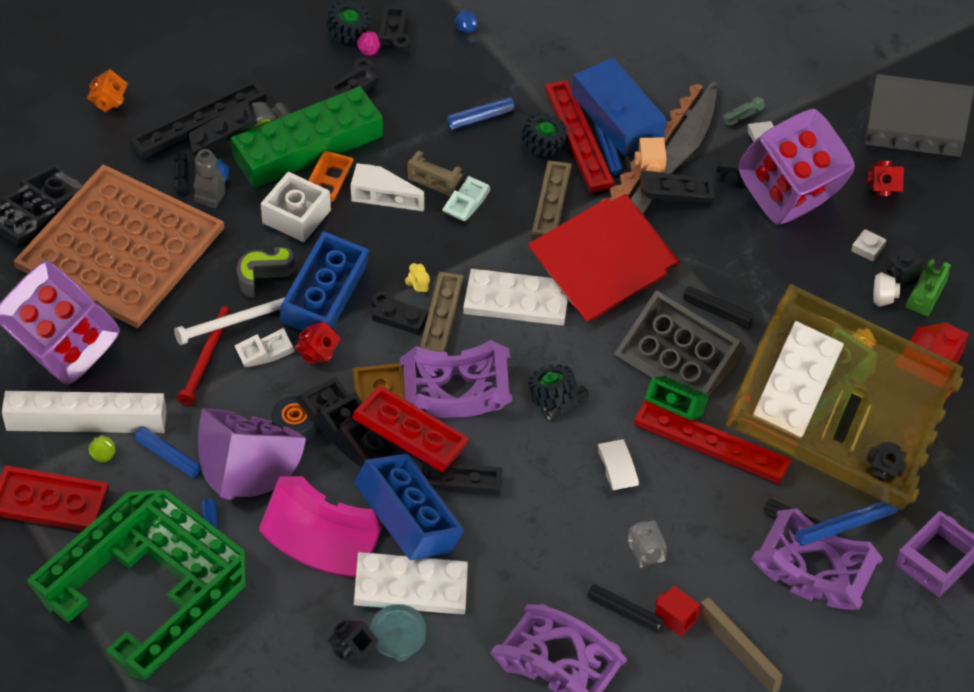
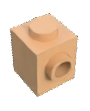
[634,138,667,175]

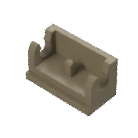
[407,151,463,196]

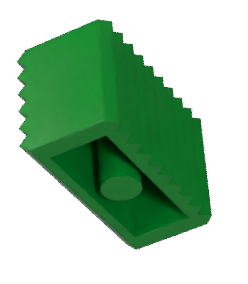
[645,375,709,421]

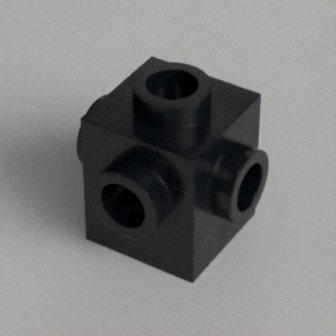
[865,441,907,483]
[327,620,379,661]

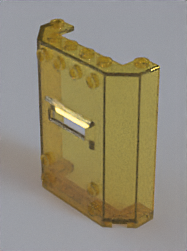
[725,284,964,510]

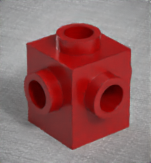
[866,161,904,196]
[295,321,341,365]

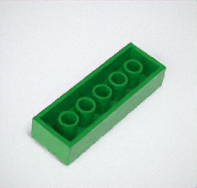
[231,86,383,188]

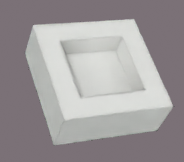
[852,229,886,262]

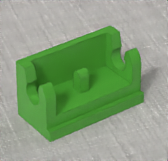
[905,259,951,316]

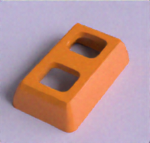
[308,151,353,202]

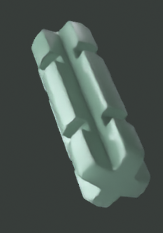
[723,97,765,127]

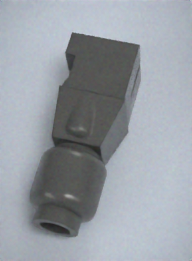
[193,149,226,209]

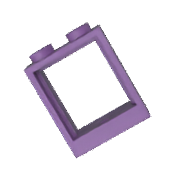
[896,511,974,597]

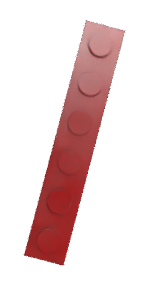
[545,80,614,193]
[634,401,791,485]

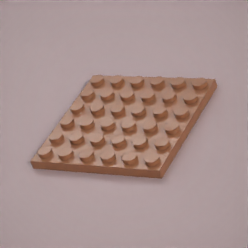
[14,164,225,329]

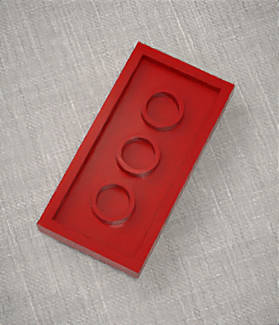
[352,385,469,472]
[0,465,110,531]

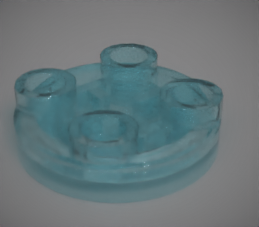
[370,604,426,661]

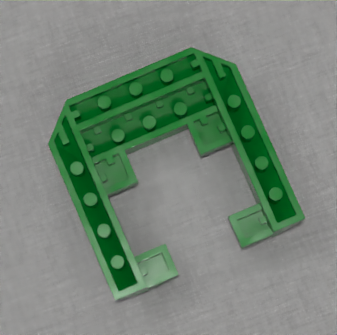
[27,490,246,679]

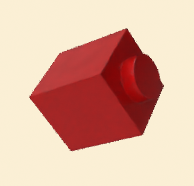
[655,586,700,637]

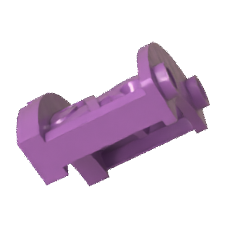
[400,340,513,418]
[751,509,883,610]
[490,604,627,692]

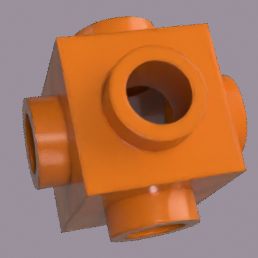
[87,69,128,112]

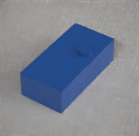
[572,58,666,156]
[279,231,369,331]
[354,454,464,560]

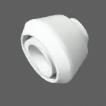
[873,272,900,307]

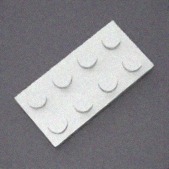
[463,269,568,326]
[751,321,844,439]
[354,552,468,615]

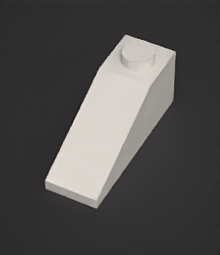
[351,163,424,211]

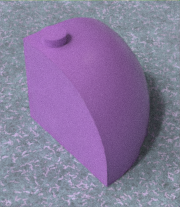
[198,408,306,500]

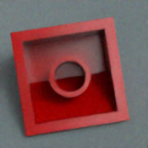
[895,323,969,387]

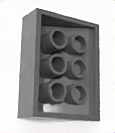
[865,74,974,157]
[614,290,746,396]

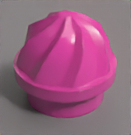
[357,31,380,55]

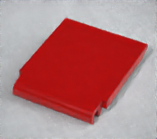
[527,194,680,322]

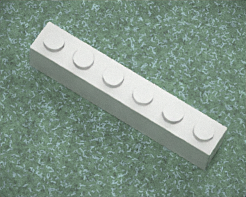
[2,391,167,433]

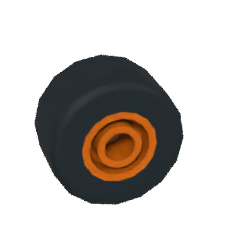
[271,396,319,446]

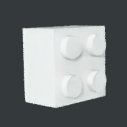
[261,172,331,242]

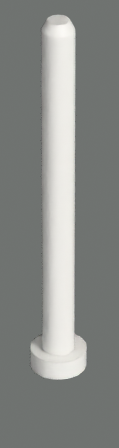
[174,297,285,345]

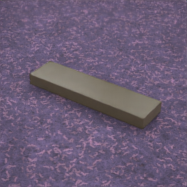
[532,161,572,239]
[420,272,464,352]
[699,597,783,692]

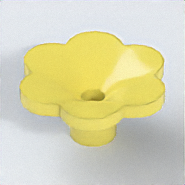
[405,263,430,293]

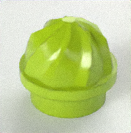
[88,435,116,463]

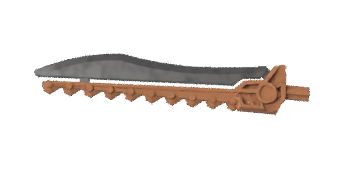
[600,82,717,214]

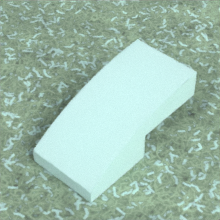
[443,176,490,221]

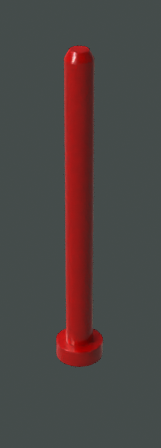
[177,306,230,407]

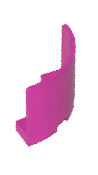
[259,476,383,578]

